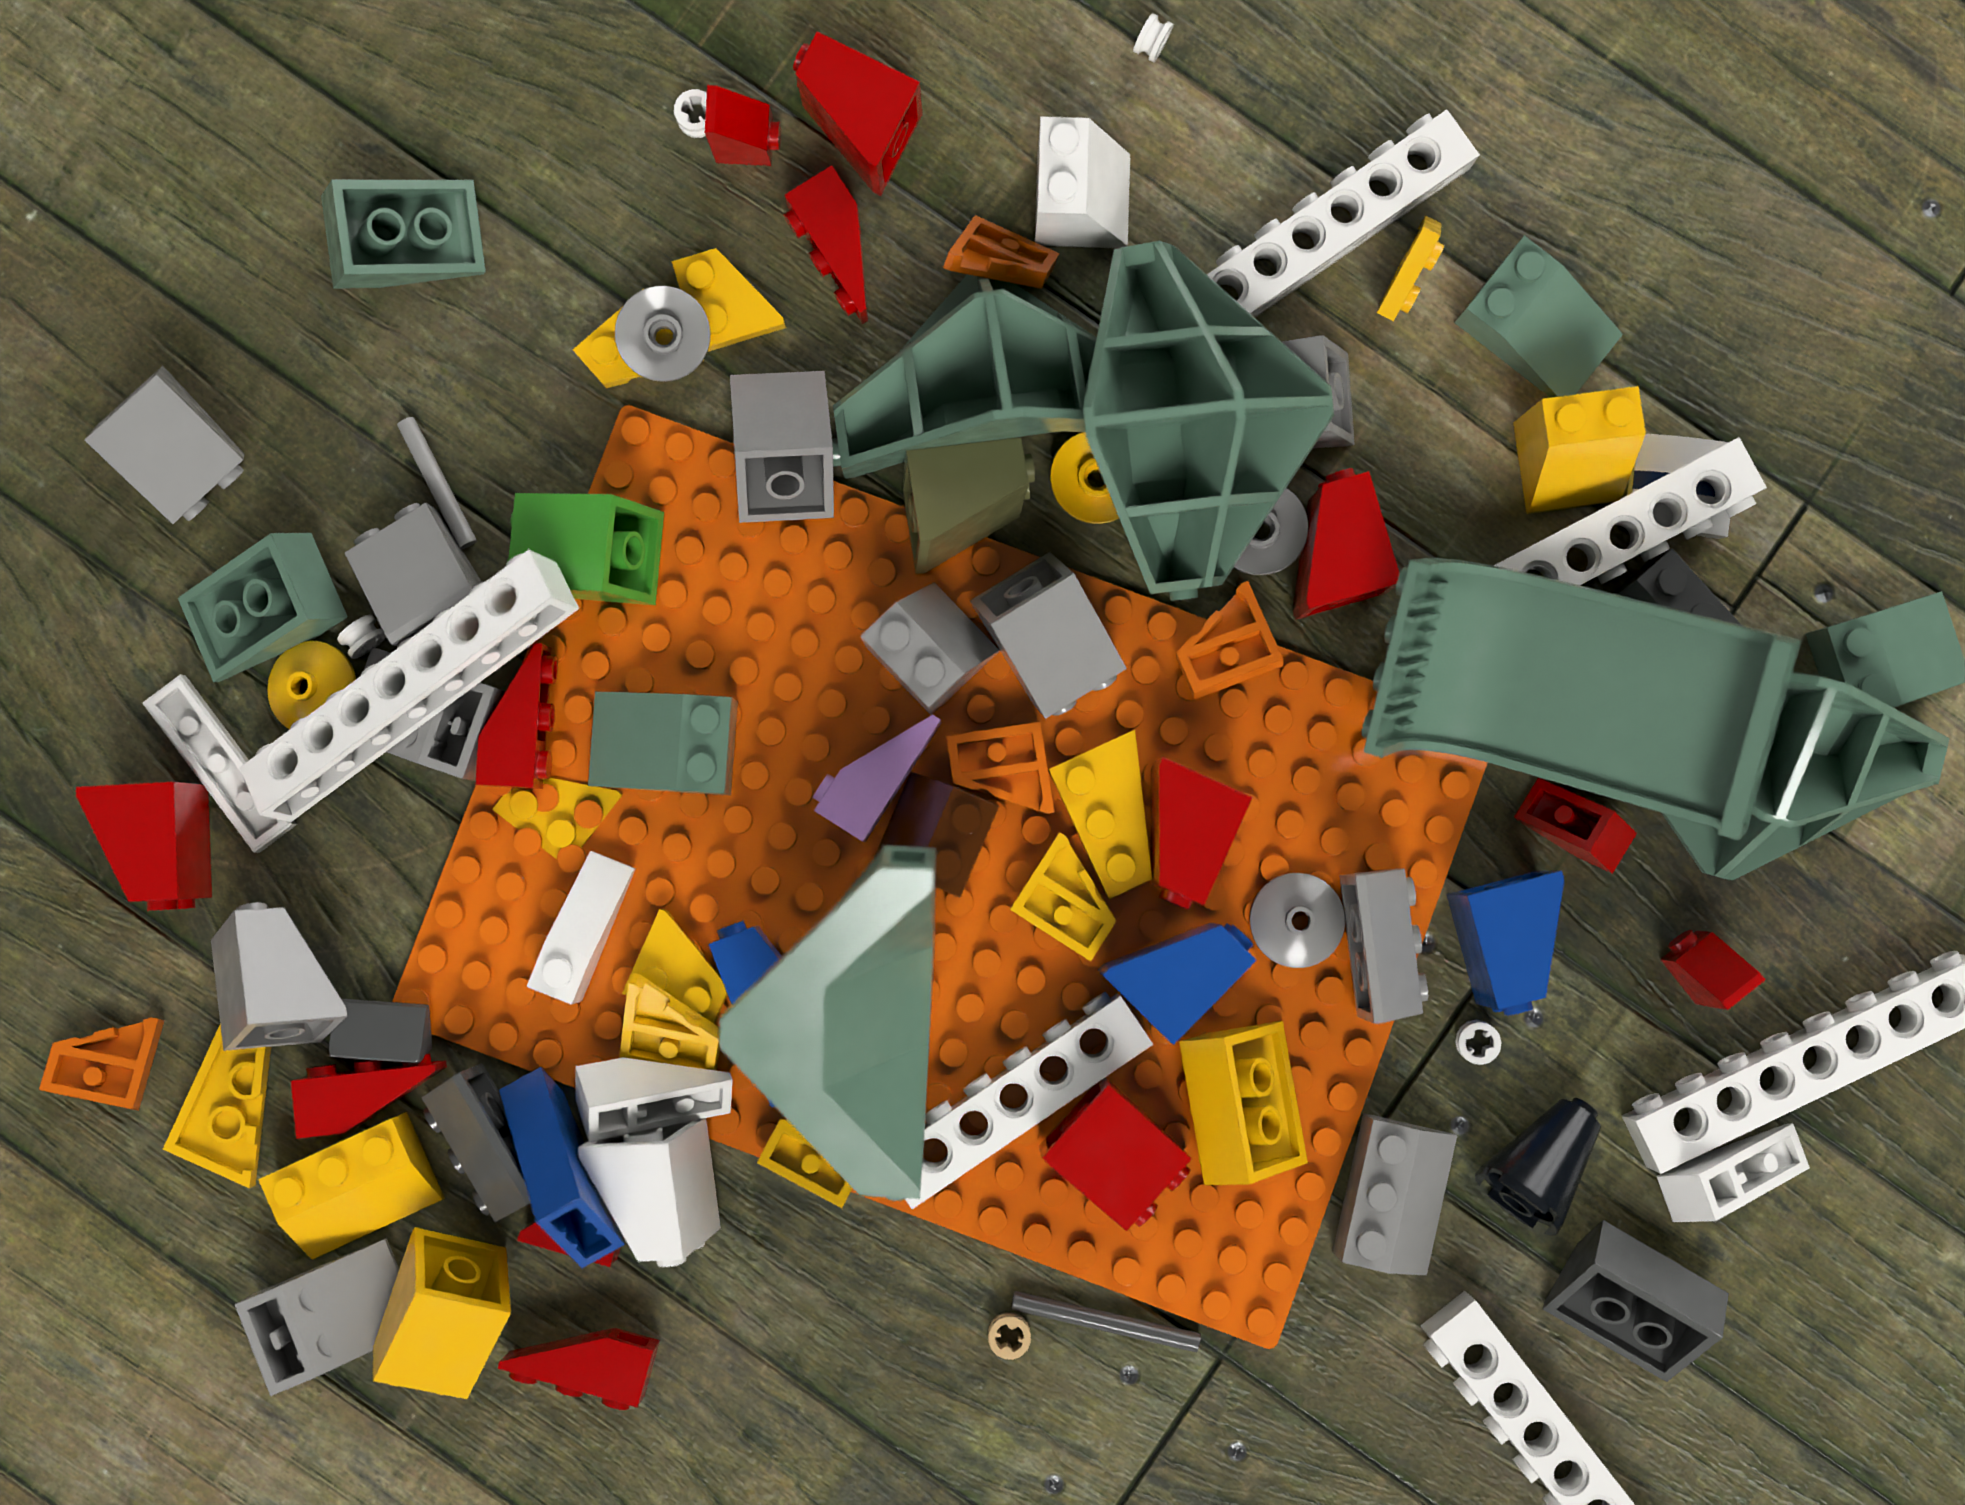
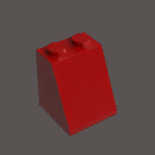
[793,31,922,196]
[1292,468,1400,620]
[1151,757,1253,910]
[76,782,212,911]
[1039,1077,1192,1232]

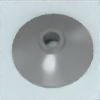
[615,286,711,382]
[1234,488,1308,575]
[1250,873,1345,968]

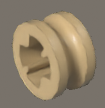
[988,1312,1031,1360]

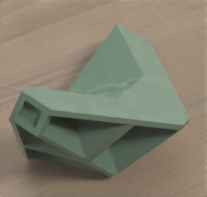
[1083,241,1334,601]
[832,274,1097,479]
[1661,672,1950,880]
[720,846,936,1201]

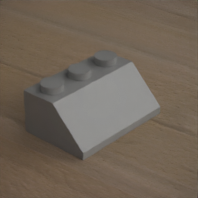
[1339,868,1428,1024]
[1333,1113,1457,1276]

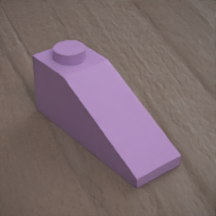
[813,715,942,842]

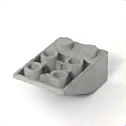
[364,647,505,781]
[235,1238,399,1396]

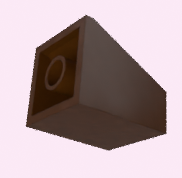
[874,772,999,897]

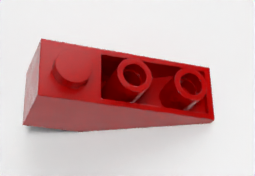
[783,165,868,325]
[475,643,558,789]
[291,1053,447,1139]
[497,1328,660,1410]

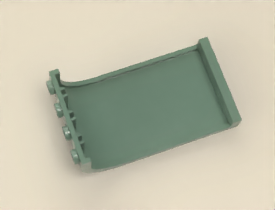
[1362,558,1801,840]

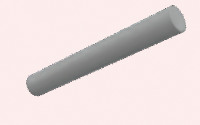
[397,417,477,549]

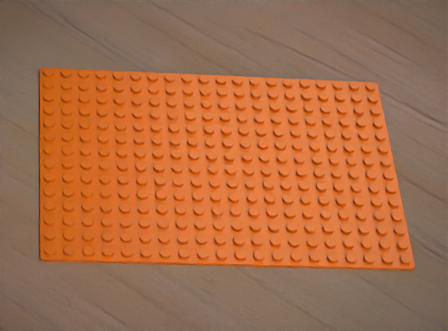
[392,405,1488,1349]

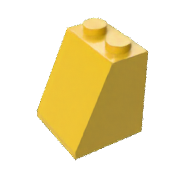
[1513,386,1646,514]
[373,1227,511,1399]

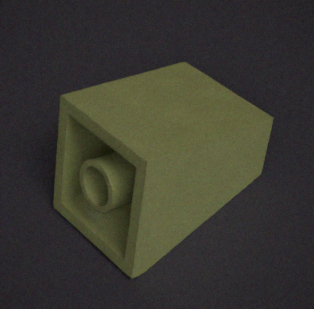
[902,437,1035,574]

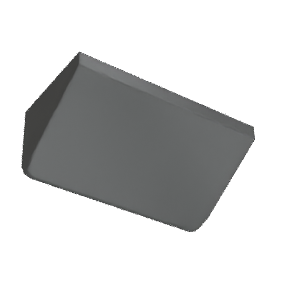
[329,999,432,1063]

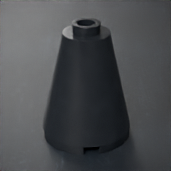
[1475,1098,1601,1236]

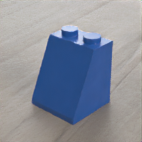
[1446,871,1564,1016]
[1098,923,1256,1045]

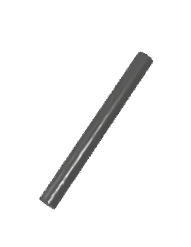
[1011,1291,1201,1353]

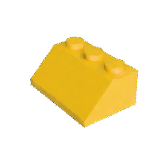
[1179,1021,1308,1185]
[258,1112,445,1260]

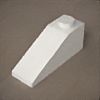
[526,851,636,1005]
[575,1057,733,1142]
[1657,1123,1810,1222]

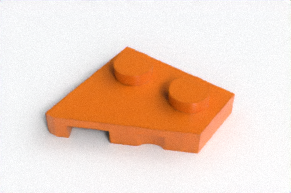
[946,722,1054,814]

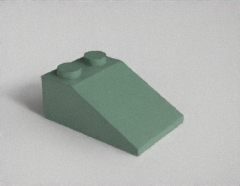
[321,179,486,289]
[1454,235,1623,398]
[178,533,348,682]
[1806,591,1965,707]
[588,691,738,796]

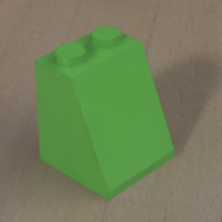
[506,493,664,605]

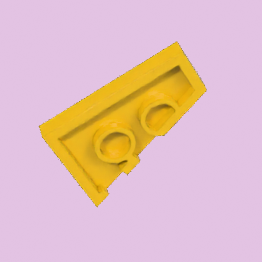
[1048,730,1152,899]
[163,1025,271,1188]

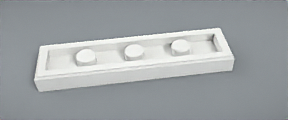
[142,675,297,853]

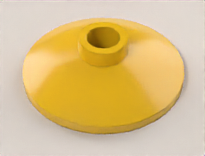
[1050,432,1119,524]
[267,641,356,730]

